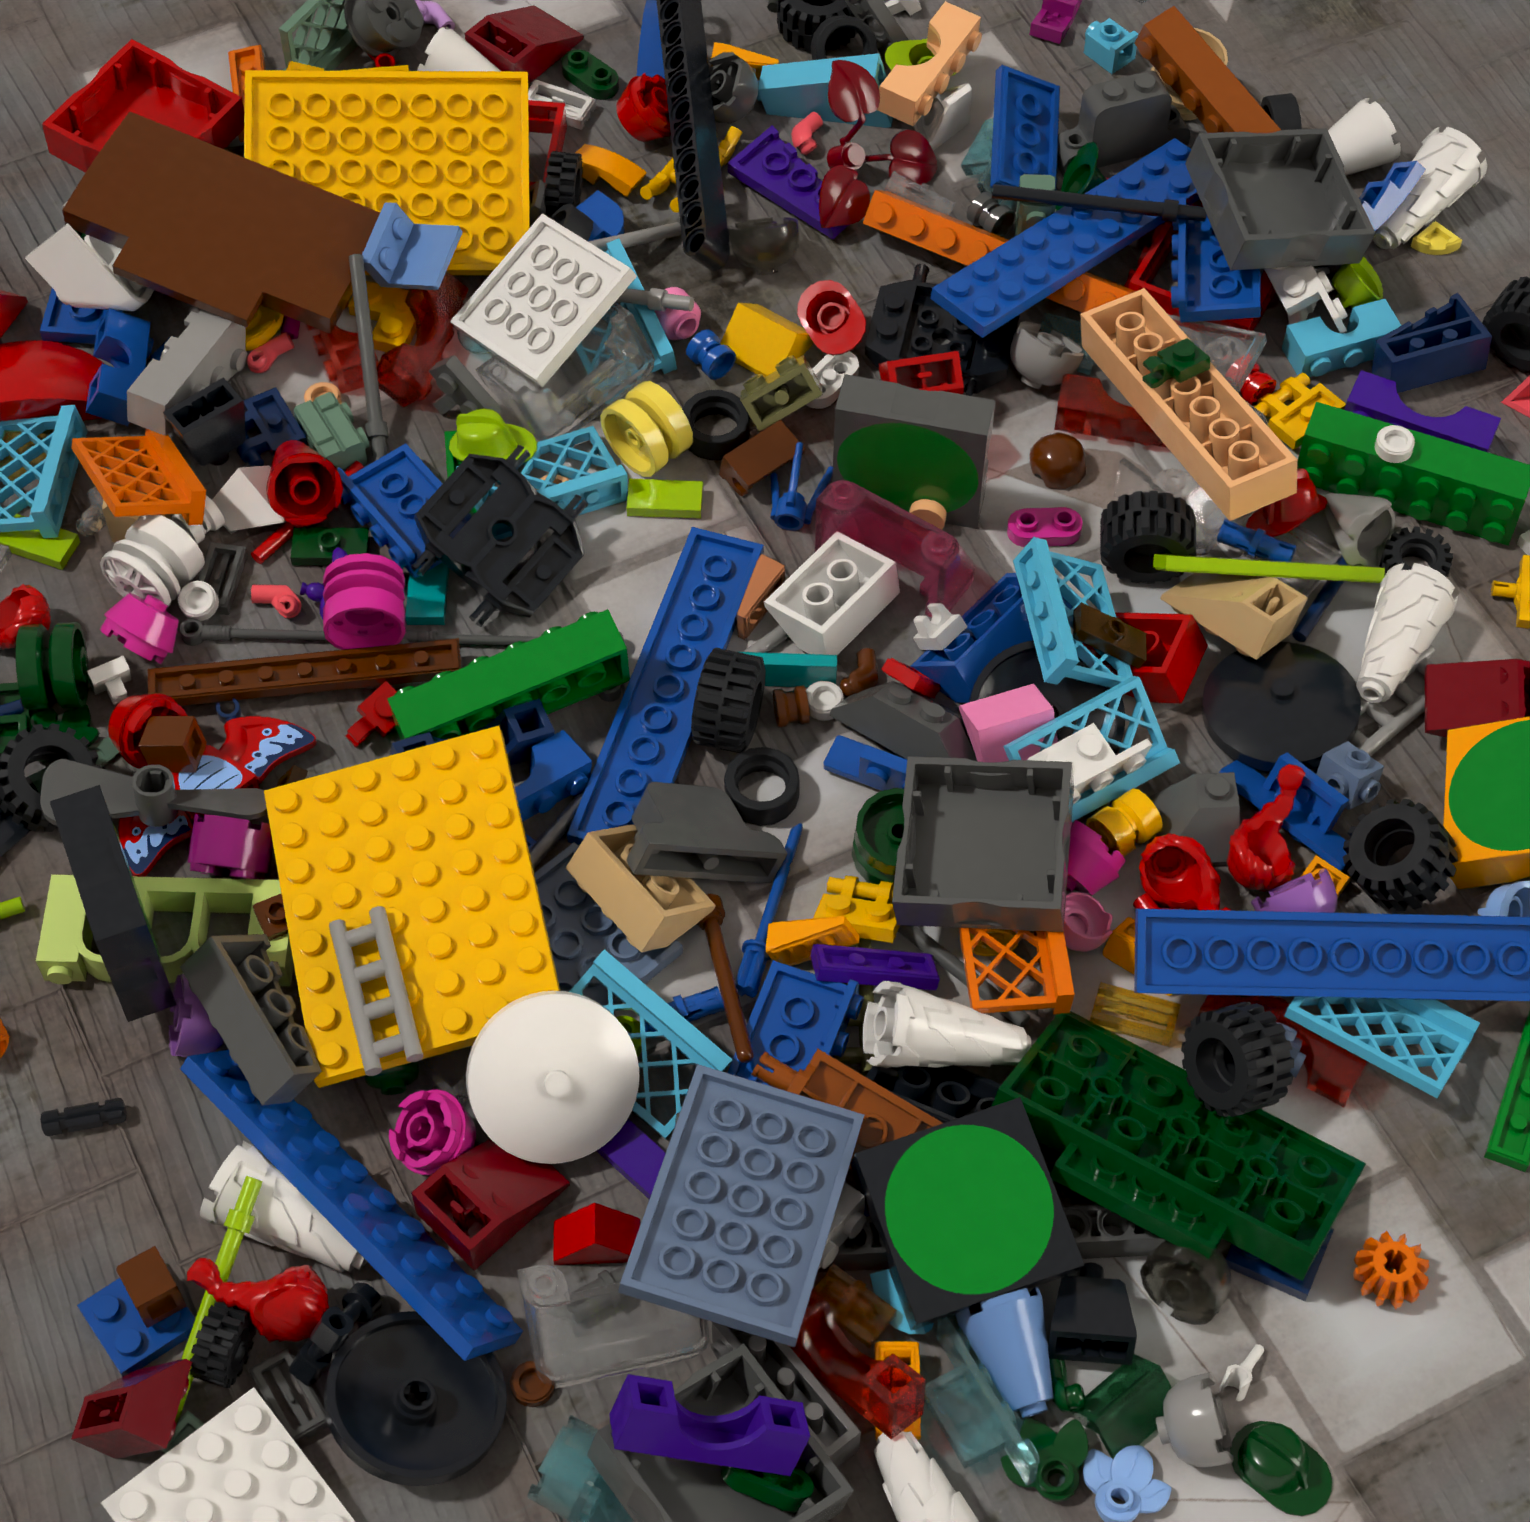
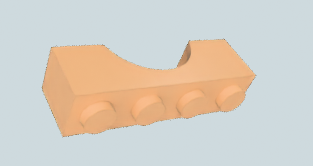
[877,1,982,126]

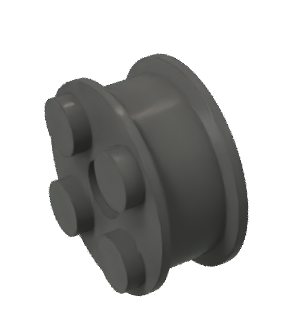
[344,0,424,58]

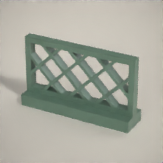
[279,0,358,71]

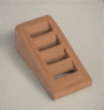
[737,554,785,640]

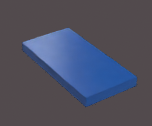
[990,65,1060,191]

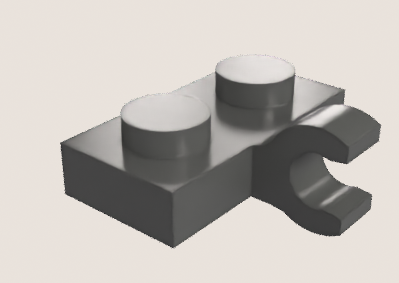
[429,355,503,415]

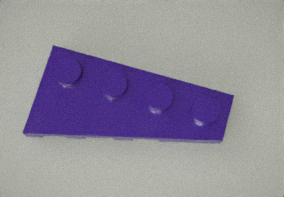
[727,125,849,239]

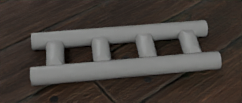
[1351,645,1435,757]
[329,906,424,1076]

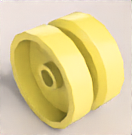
[600,381,693,477]

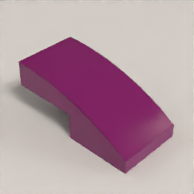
[1029,0,1082,44]

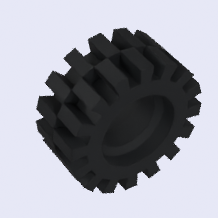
[545,151,583,215]
[1379,526,1453,577]
[190,1301,257,1388]

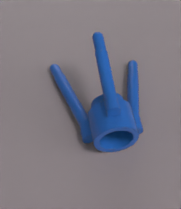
[770,442,833,531]

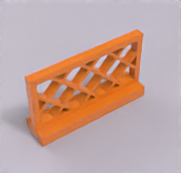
[71,429,206,525]
[959,927,1075,1014]

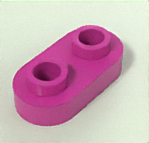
[1007,507,1083,547]

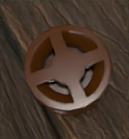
[772,685,810,728]

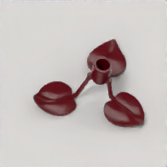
[819,60,937,229]

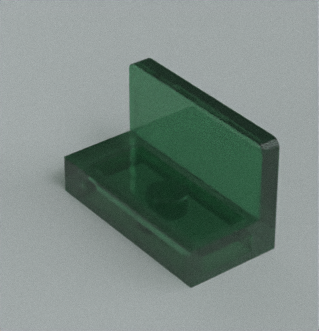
[1071,1354,1172,1459]

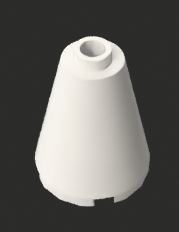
[417,27,501,71]
[1328,98,1401,176]

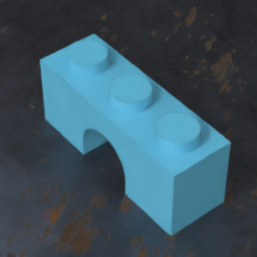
[1282,299,1401,377]

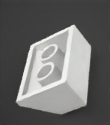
[764,531,900,655]

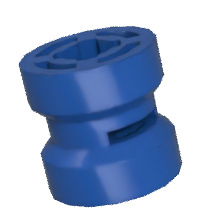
[686,329,736,380]

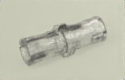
[884,171,956,216]

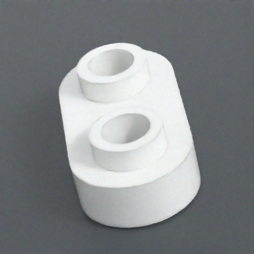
[806,351,859,409]

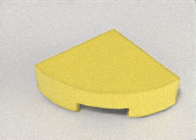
[1411,221,1462,255]

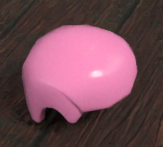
[1064,892,1113,952]

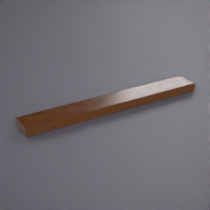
[148,638,462,706]

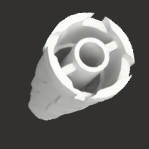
[1373,126,1487,249]
[1356,563,1458,703]
[862,981,1031,1068]
[200,1141,367,1273]
[874,1428,979,1522]

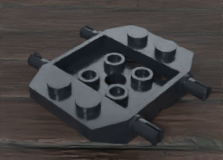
[865,264,1020,396]
[411,445,588,627]

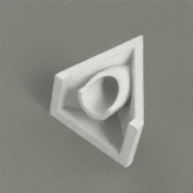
[914,83,972,151]
[212,466,285,534]

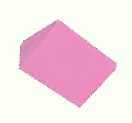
[959,683,1058,763]

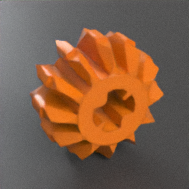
[1353,1231,1429,1310]

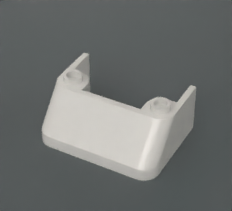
[25,201,154,311]

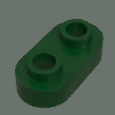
[561,49,619,100]
[721,1466,814,1512]

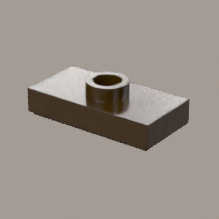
[1073,602,1147,668]

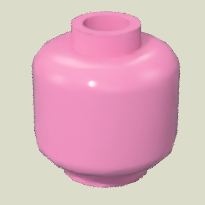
[654,287,701,341]

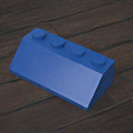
[911,573,1073,703]

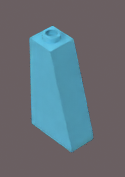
[757,53,893,128]

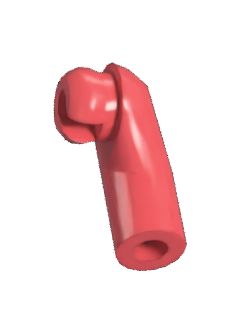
[791,112,823,155]
[251,584,302,618]

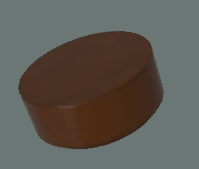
[510,1361,555,1407]

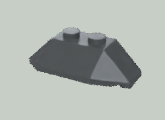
[830,681,977,761]

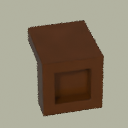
[138,716,207,773]
[116,1246,187,1328]

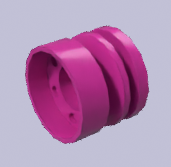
[323,553,406,650]

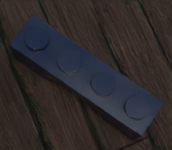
[389,699,555,765]

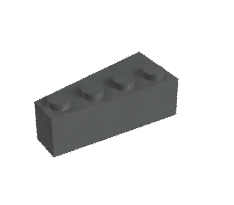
[180,934,322,1106]

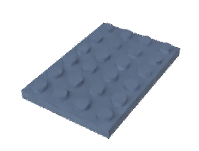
[618,1064,864,1347]

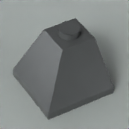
[1150,772,1240,867]

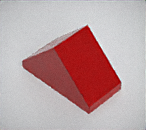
[553,1203,640,1265]

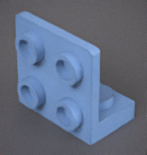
[362,202,463,290]

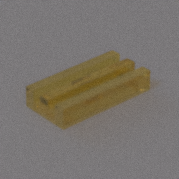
[1090,982,1181,1047]

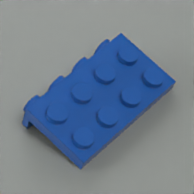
[1171,197,1261,323]
[337,443,472,578]
[727,960,864,1086]

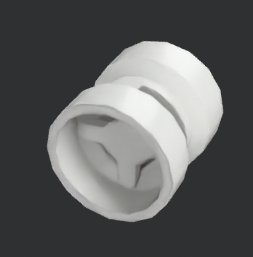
[172,496,225,544]

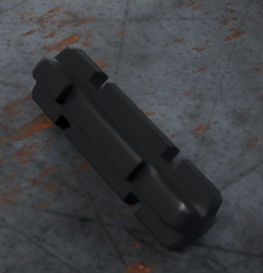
[40,1098,127,1136]

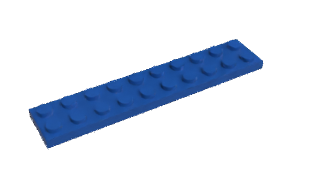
[931,138,1200,338]
[567,527,764,846]
[1134,909,1530,1001]
[180,1050,523,1361]

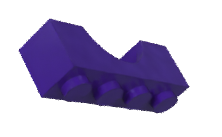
[1345,370,1501,452]
[609,1374,810,1476]

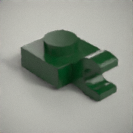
[1143,338,1210,388]

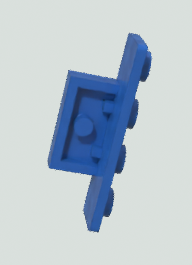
[823,735,907,791]
[1219,752,1349,871]

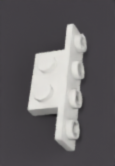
[1264,266,1348,333]
[1027,723,1152,804]

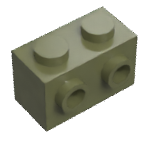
[740,355,823,432]

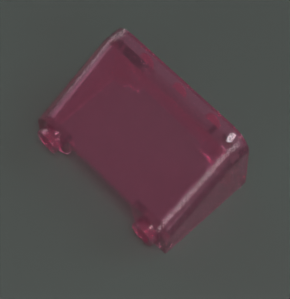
[815,480,975,618]

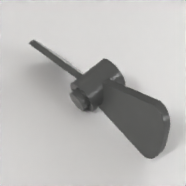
[40,759,267,827]

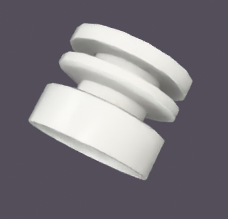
[100,515,205,608]

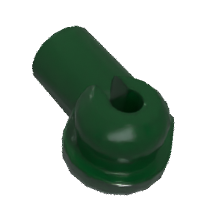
[1049,1359,1086,1412]

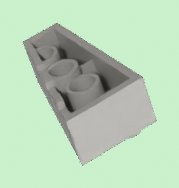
[127,309,248,436]

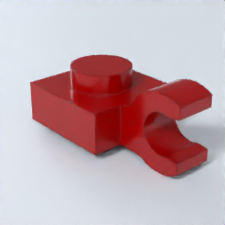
[345,681,397,748]

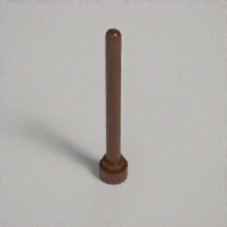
[696,894,754,1063]

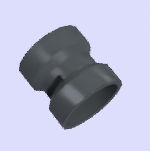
[966,191,1016,237]

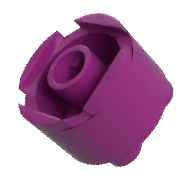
[187,814,273,879]

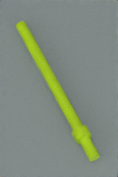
[175,1176,263,1423]

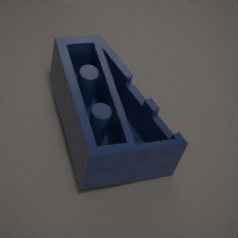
[1371,292,1492,393]

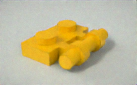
[1252,373,1346,450]
[813,875,900,943]

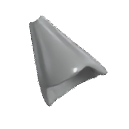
[1323,493,1395,567]

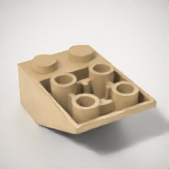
[1160,573,1308,660]

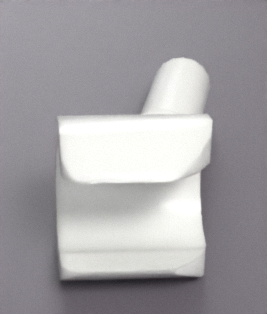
[1219,1344,1264,1401]

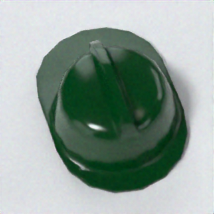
[1055,142,1107,211]
[1230,1421,1332,1516]

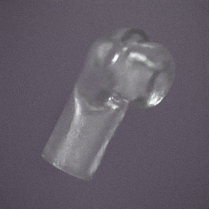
[76,487,107,537]

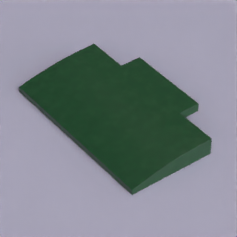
[992,1011,1366,1281]

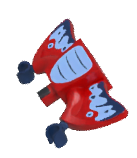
[119,698,317,877]

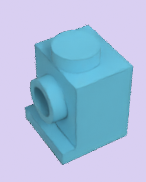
[1084,18,1139,74]

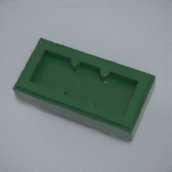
[290,527,370,566]

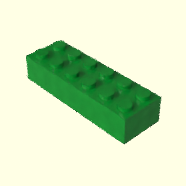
[1297,402,1530,546]
[387,609,630,740]

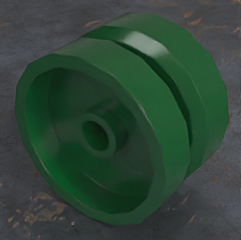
[15,622,89,711]
[851,788,904,884]

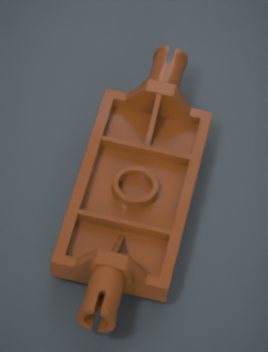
[751,1049,943,1172]

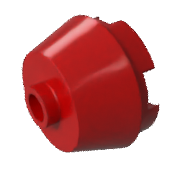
[616,73,671,142]
[108,693,187,769]

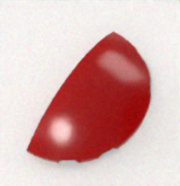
[0,340,104,422]

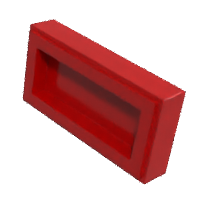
[881,658,941,699]

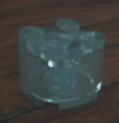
[527,1415,605,1522]

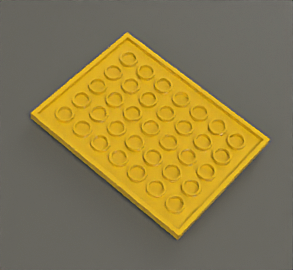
[244,70,530,275]
[264,725,560,1088]

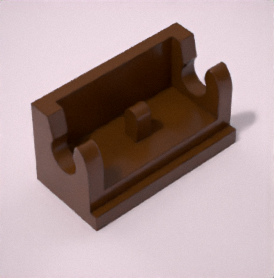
[719,420,806,496]

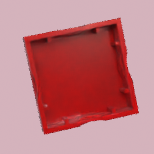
[42,39,245,173]

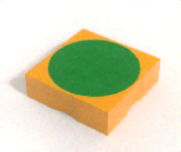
[1443,716,1530,889]

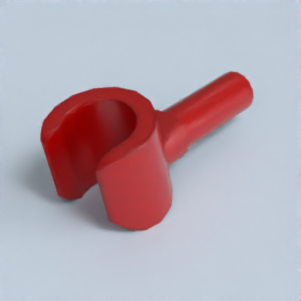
[367,53,395,67]

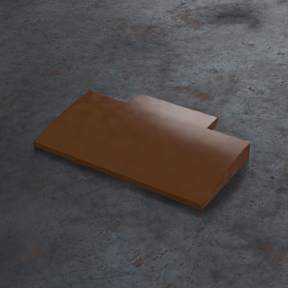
[62,112,380,334]

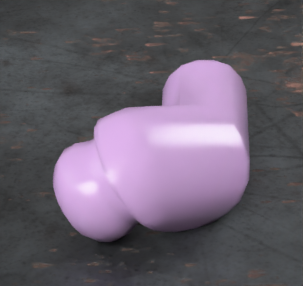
[415,0,455,30]

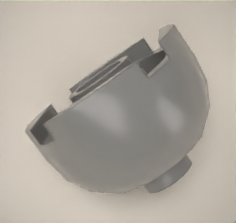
[1010,321,1085,389]
[1156,1372,1234,1467]

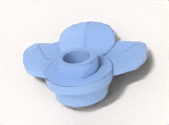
[1082,1445,1171,1522]

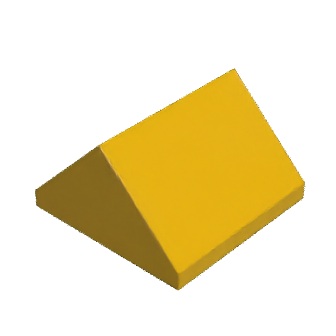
[720,303,814,377]

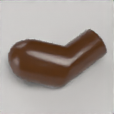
[840,648,878,697]

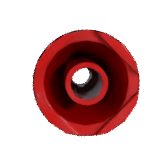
[266,440,343,526]

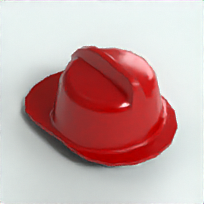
[797,280,866,355]
[1246,468,1328,537]

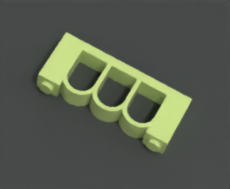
[36,874,294,986]

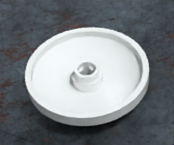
[466,991,639,1164]

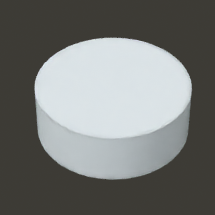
[1375,425,1415,463]
[178,581,219,621]
[806,681,843,721]

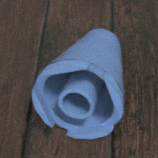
[956,1287,1054,1419]

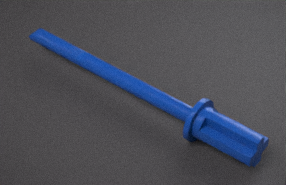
[735,823,803,998]

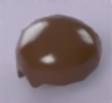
[1029,432,1086,489]

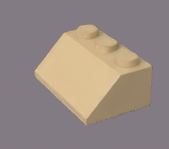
[566,824,716,953]

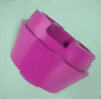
[100,592,179,664]
[1066,820,1126,896]
[389,1089,476,1175]

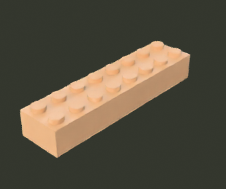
[1080,288,1298,521]

